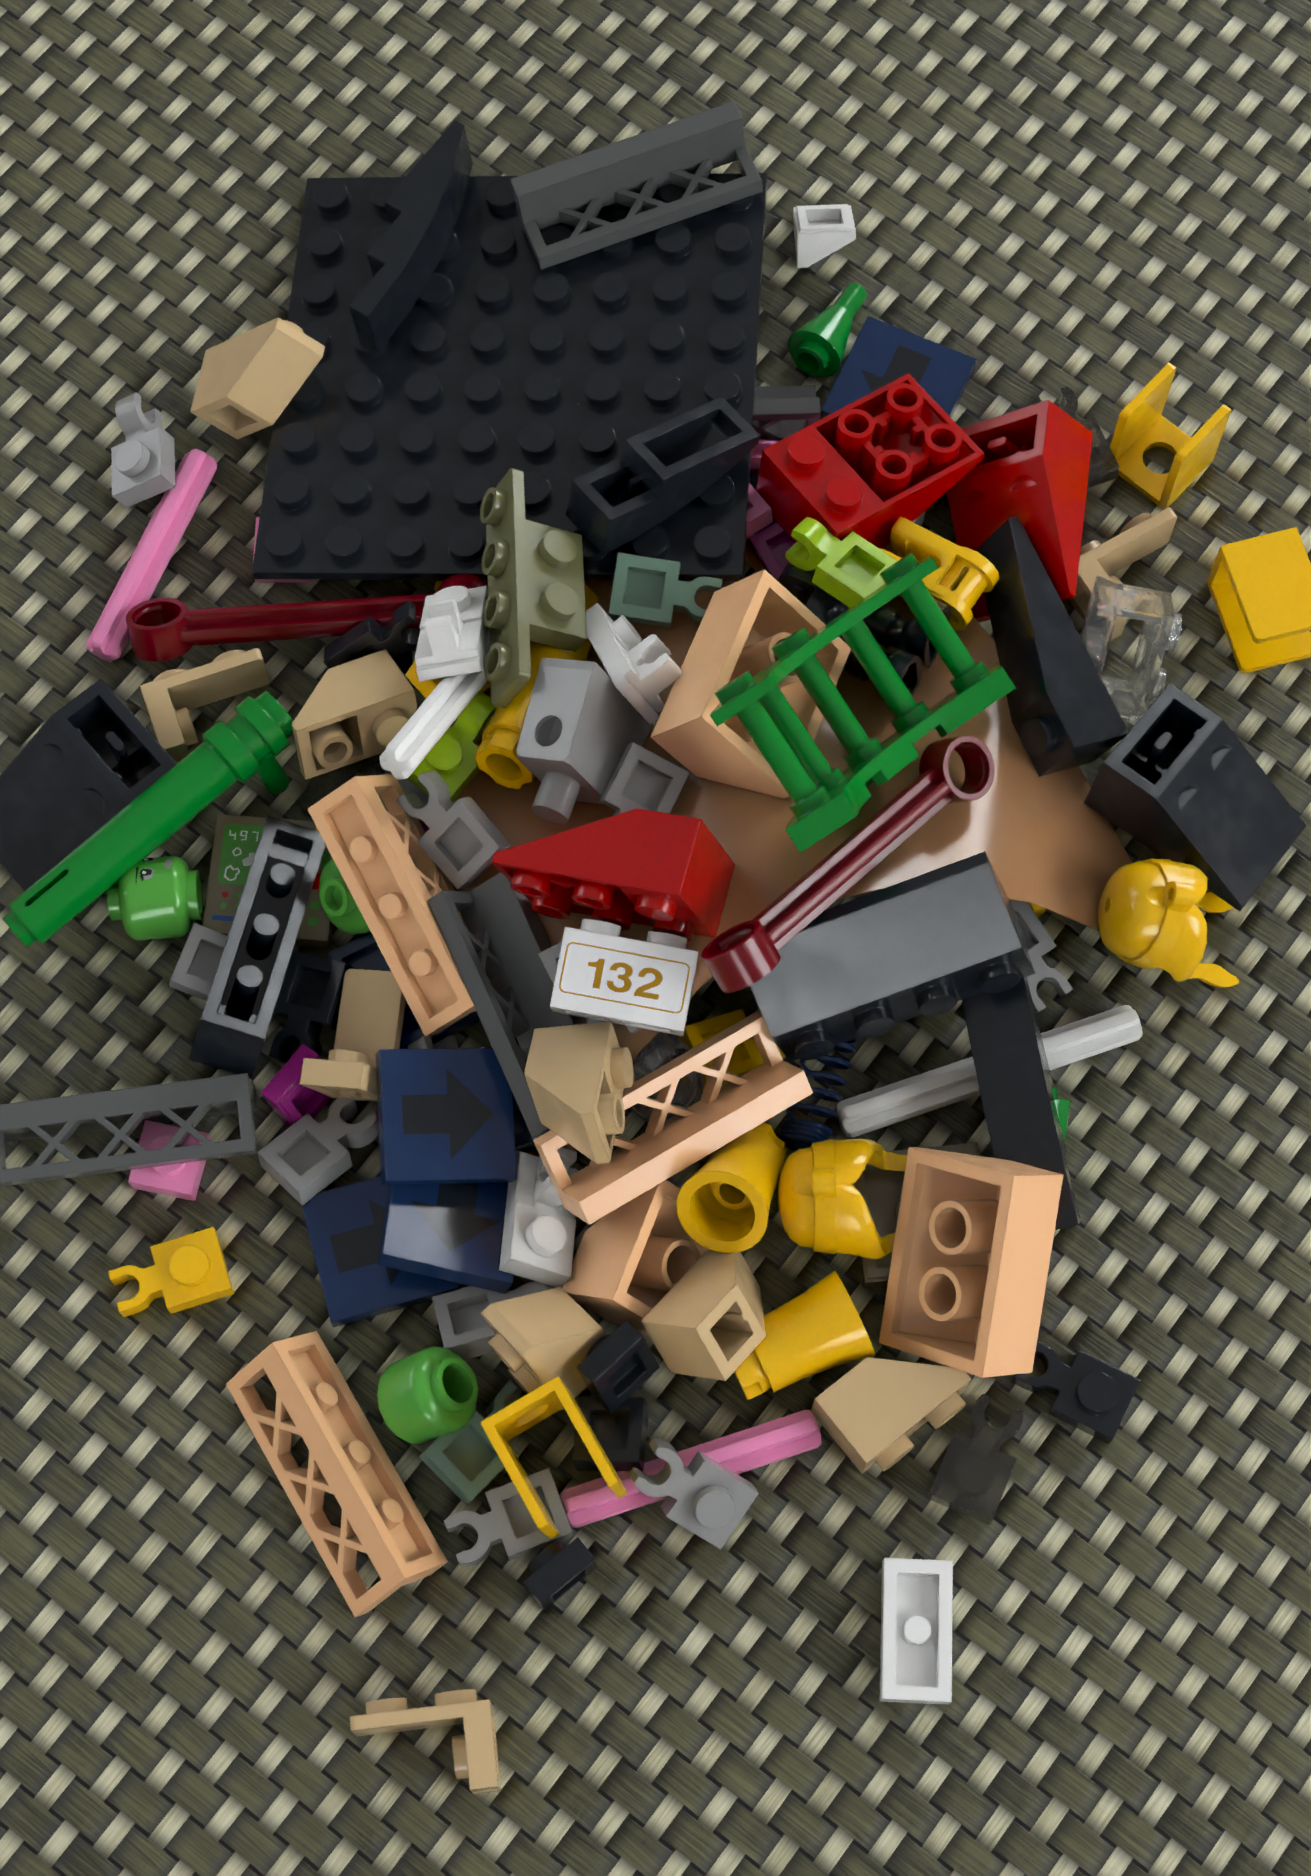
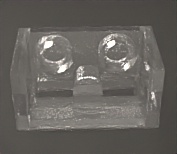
[1080,575,1182,725]

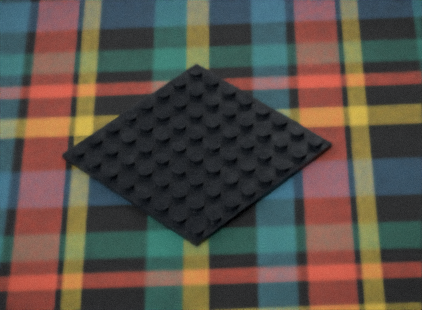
[252,173,768,581]

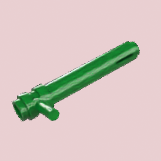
[2,690,293,948]

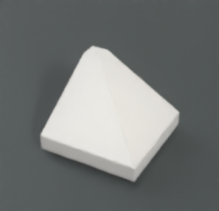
[793,204,856,268]

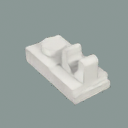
[414,586,489,681]
[586,603,682,724]
[499,1147,579,1288]

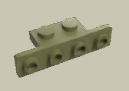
[480,468,587,708]

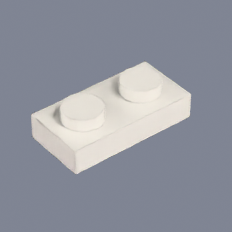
[880,1558,953,1705]

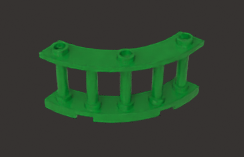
[710,553,1016,853]

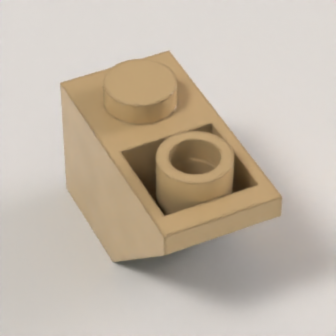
[190,317,325,439]
[292,649,417,780]
[524,1021,634,1164]
[641,1249,766,1381]
[481,1287,607,1411]
[811,1357,971,1474]

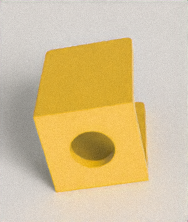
[1105,363,1232,510]
[1206,527,1311,673]
[480,1376,628,1539]

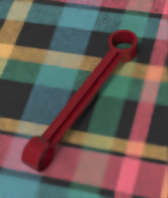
[126,574,488,662]
[701,735,995,993]

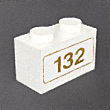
[550,919,699,1036]

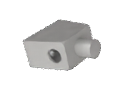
[516,657,653,824]

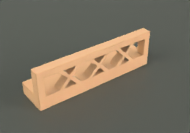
[307,774,494,1036]
[533,1012,813,1225]
[226,1331,448,1618]

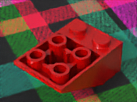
[756,373,985,548]
[947,400,1093,623]
[492,808,735,942]

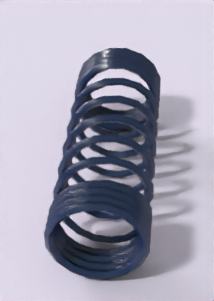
[778,1037,860,1151]

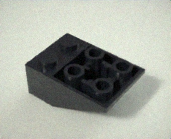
[0,678,177,891]
[1084,683,1306,911]

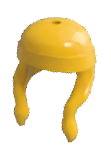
[1098,859,1239,988]
[778,1139,907,1260]

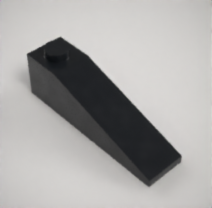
[976,516,1129,777]
[189,815,326,1079]

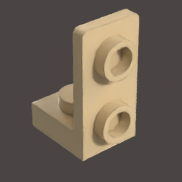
[1069,507,1178,646]
[140,648,270,764]
[300,969,406,1101]
[350,1689,501,1794]

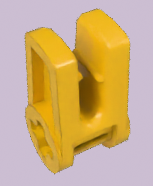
[879,517,1000,631]

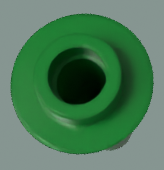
[787,282,867,377]

